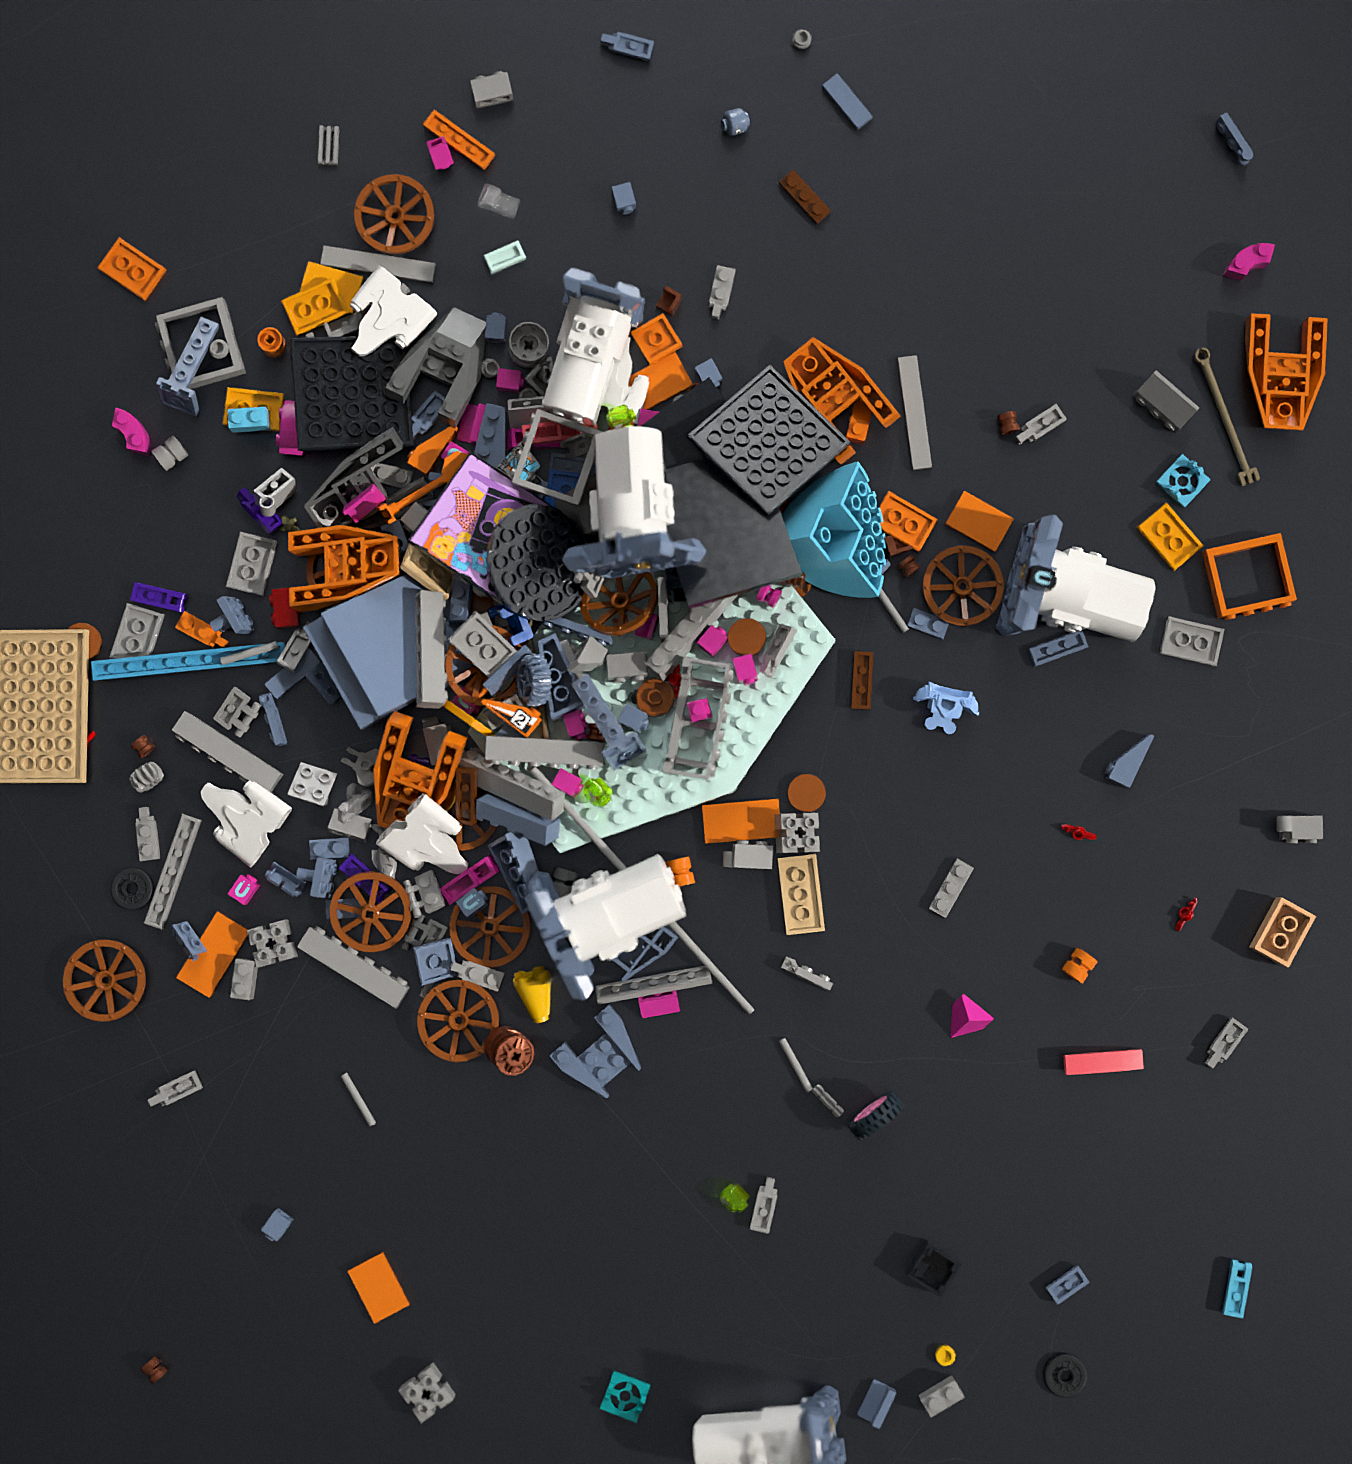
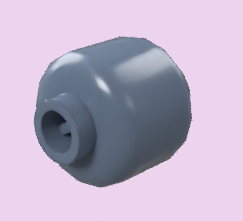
[720,108,750,136]

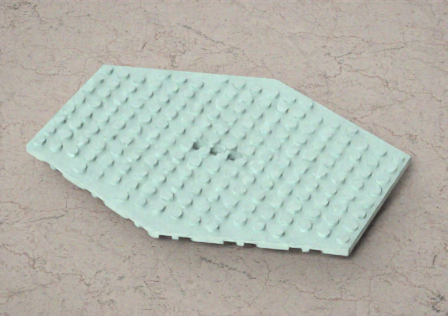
[468,570,835,853]

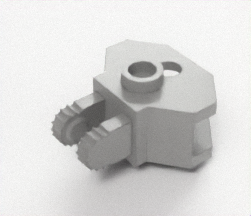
[341,747,379,787]

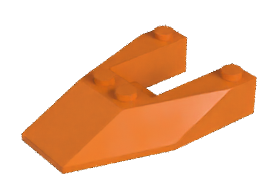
[1245,313,1328,431]
[783,337,901,464]
[288,525,399,612]
[373,711,467,829]

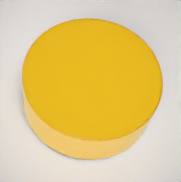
[935,1345,955,1366]

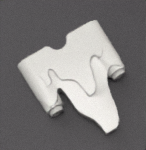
[350,265,437,356]
[600,337,649,427]
[201,781,292,867]
[376,794,469,874]

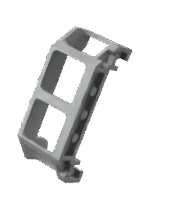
[662,657,734,782]

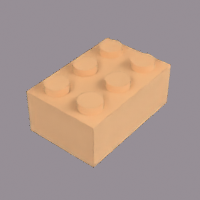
[1249,897,1316,967]

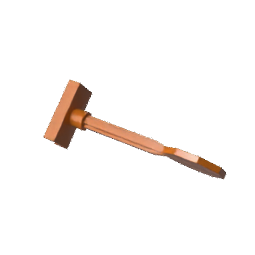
[376,451,468,524]

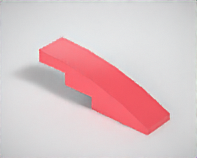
[521,420,598,445]
[1063,1049,1144,1075]

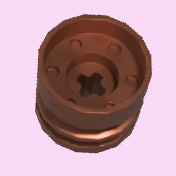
[484,1026,534,1075]

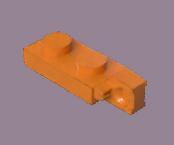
[175,611,229,648]

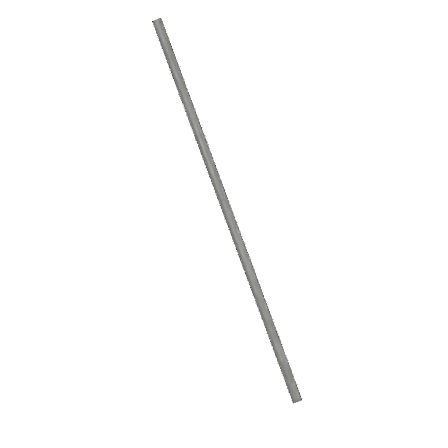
[530,766,754,1014]

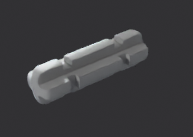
[812,1084,844,1118]

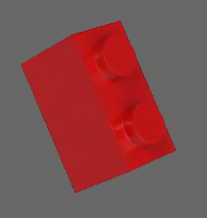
[269,587,301,629]

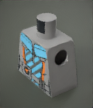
[496,441,543,485]

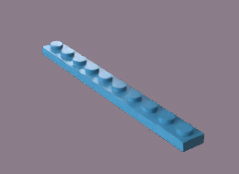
[91,642,285,681]

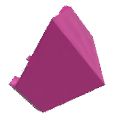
[950,994,994,1038]

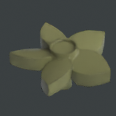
[280,516,301,532]

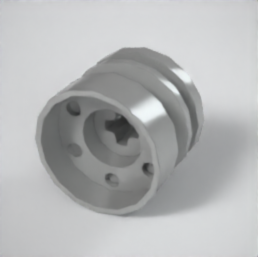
[508,322,549,369]

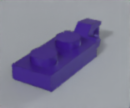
[236,487,283,535]

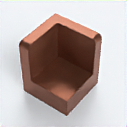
[656,286,682,316]
[885,535,912,558]

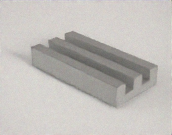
[318,126,339,165]

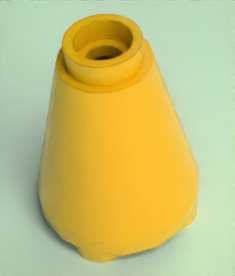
[513,966,551,1023]

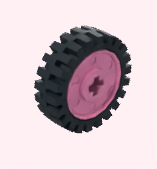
[847,1091,904,1140]

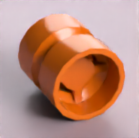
[257,327,286,358]
[665,857,695,886]
[1061,947,1097,984]

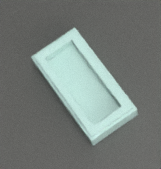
[484,241,526,274]

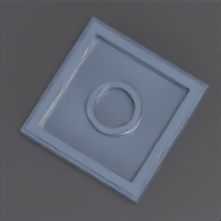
[413,938,458,986]

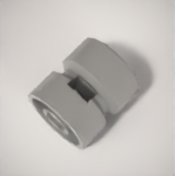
[152,435,188,471]

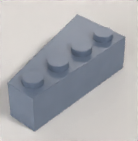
[474,403,507,468]
[538,633,586,722]
[476,793,560,845]
[487,832,538,914]

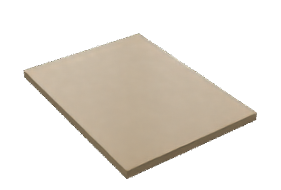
[0,629,89,783]

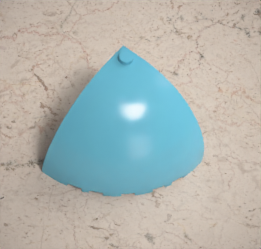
[782,462,886,598]

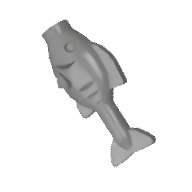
[371,824,397,879]

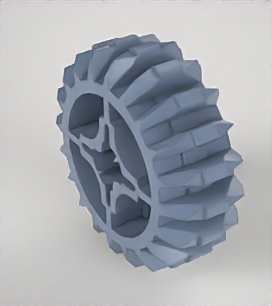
[515,654,552,706]

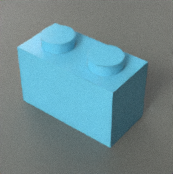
[227,407,271,433]

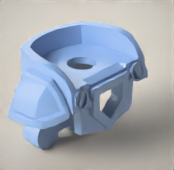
[913,682,979,734]

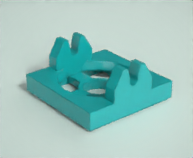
[600,1370,650,1422]

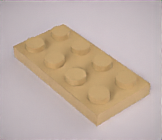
[777,854,825,935]

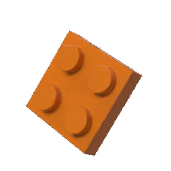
[631,313,683,365]

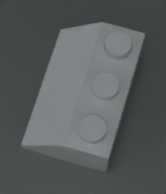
[1134,370,1199,432]

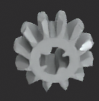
[129,762,164,793]

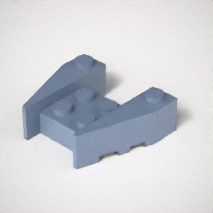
[612,925,678,982]
[550,1004,641,1098]

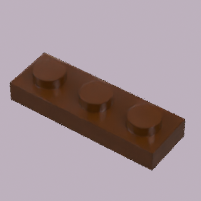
[779,170,831,225]
[851,651,873,710]
[456,766,477,826]

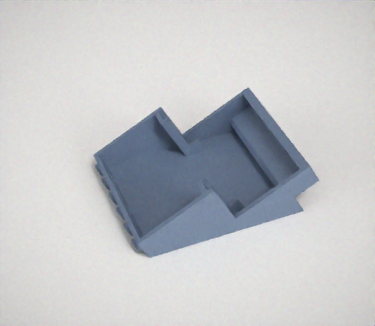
[303,574,473,730]

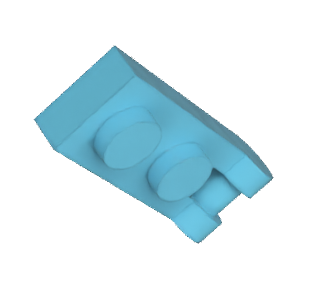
[1222,1259,1252,1318]

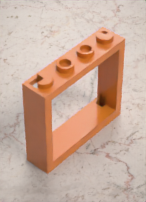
[1202,533,1297,620]

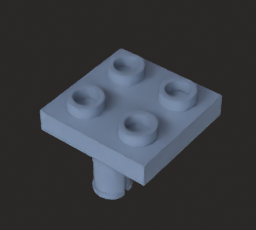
[210,596,254,634]
[296,857,338,898]

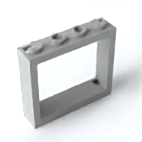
[155,297,246,389]
[510,409,603,507]

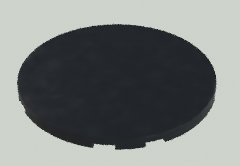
[486,504,588,621]

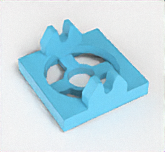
[1156,454,1211,508]

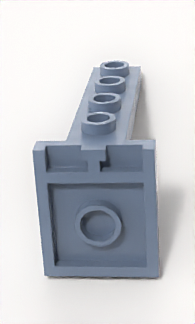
[156,317,219,417]
[538,617,613,647]
[571,673,646,771]

